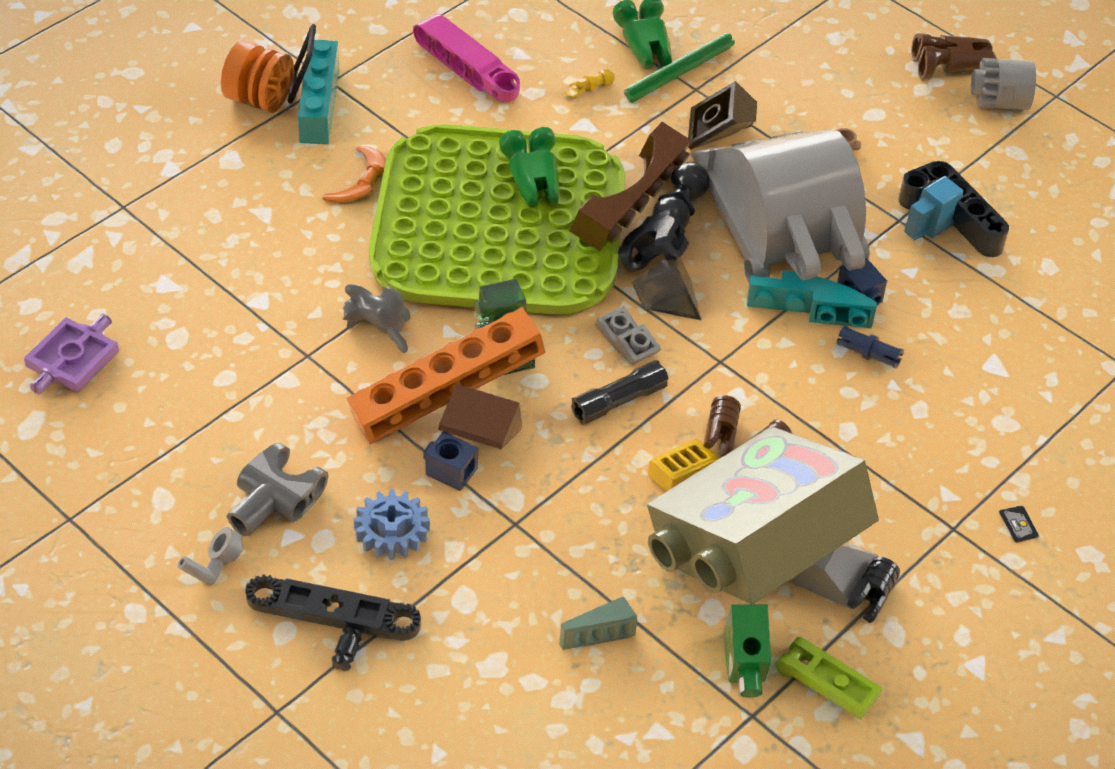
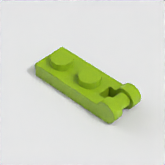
[775,637,882,720]

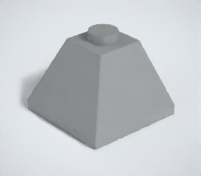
[789,542,879,609]

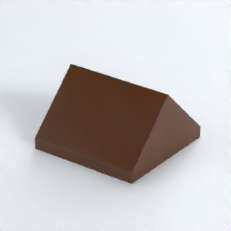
[438,384,522,449]

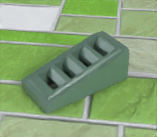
[559,597,637,650]

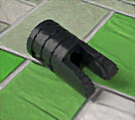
[847,556,900,624]

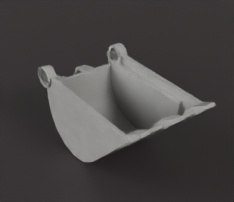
[691,129,870,283]

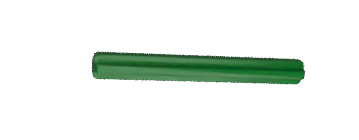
[624,32,735,103]

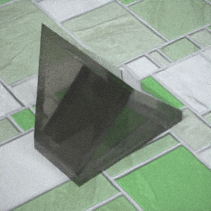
[631,257,702,320]

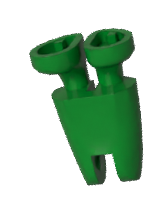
[612,0,672,69]
[499,127,559,207]

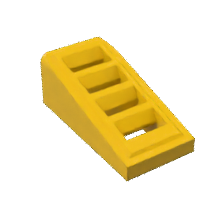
[648,438,720,492]

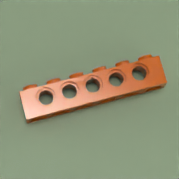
[346,307,546,444]

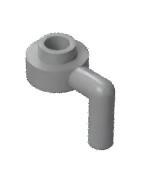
[177,527,243,585]

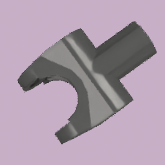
[227,442,329,536]

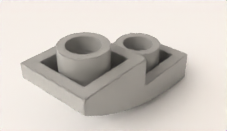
[595,306,661,364]

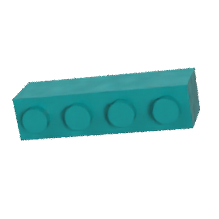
[298,39,339,144]

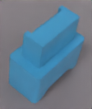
[904,176,963,241]

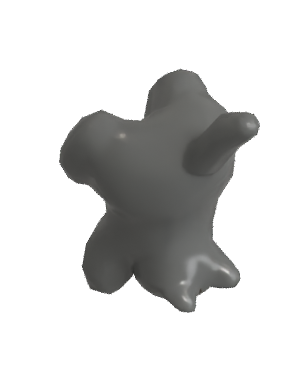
[342,284,410,353]

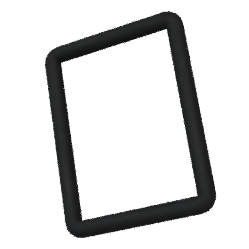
[287,24,316,104]

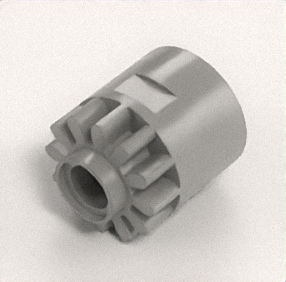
[971,58,1036,110]

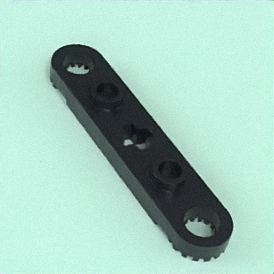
[245,574,421,641]

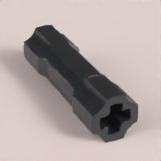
[571,360,669,424]

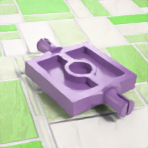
[24,313,119,395]

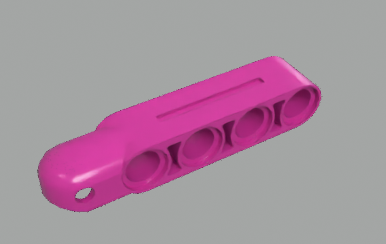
[413,13,520,102]

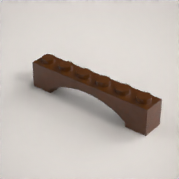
[569,121,691,251]

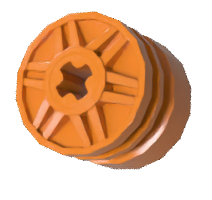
[220,40,294,113]

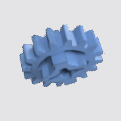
[354,489,430,560]

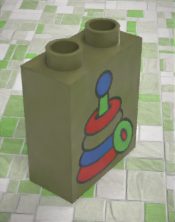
[647,427,879,605]

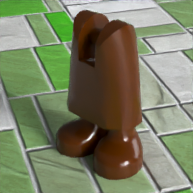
[911,33,997,79]

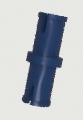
[837,326,904,369]

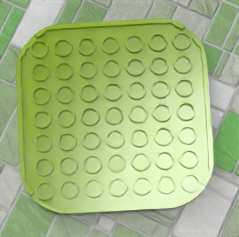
[369,124,625,315]

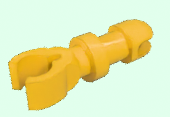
[563,69,615,98]

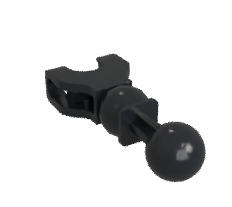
[618,162,709,273]

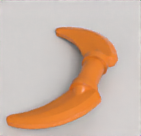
[322,145,386,202]

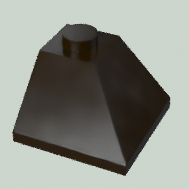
[688,81,757,150]

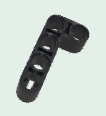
[898,161,1009,257]

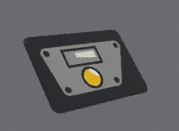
[999,505,1039,542]

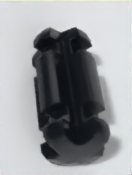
[332,626,362,671]

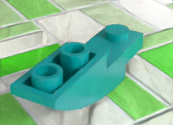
[747,270,877,329]

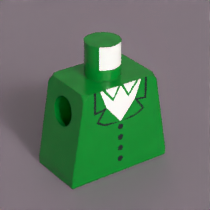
[723,604,771,698]

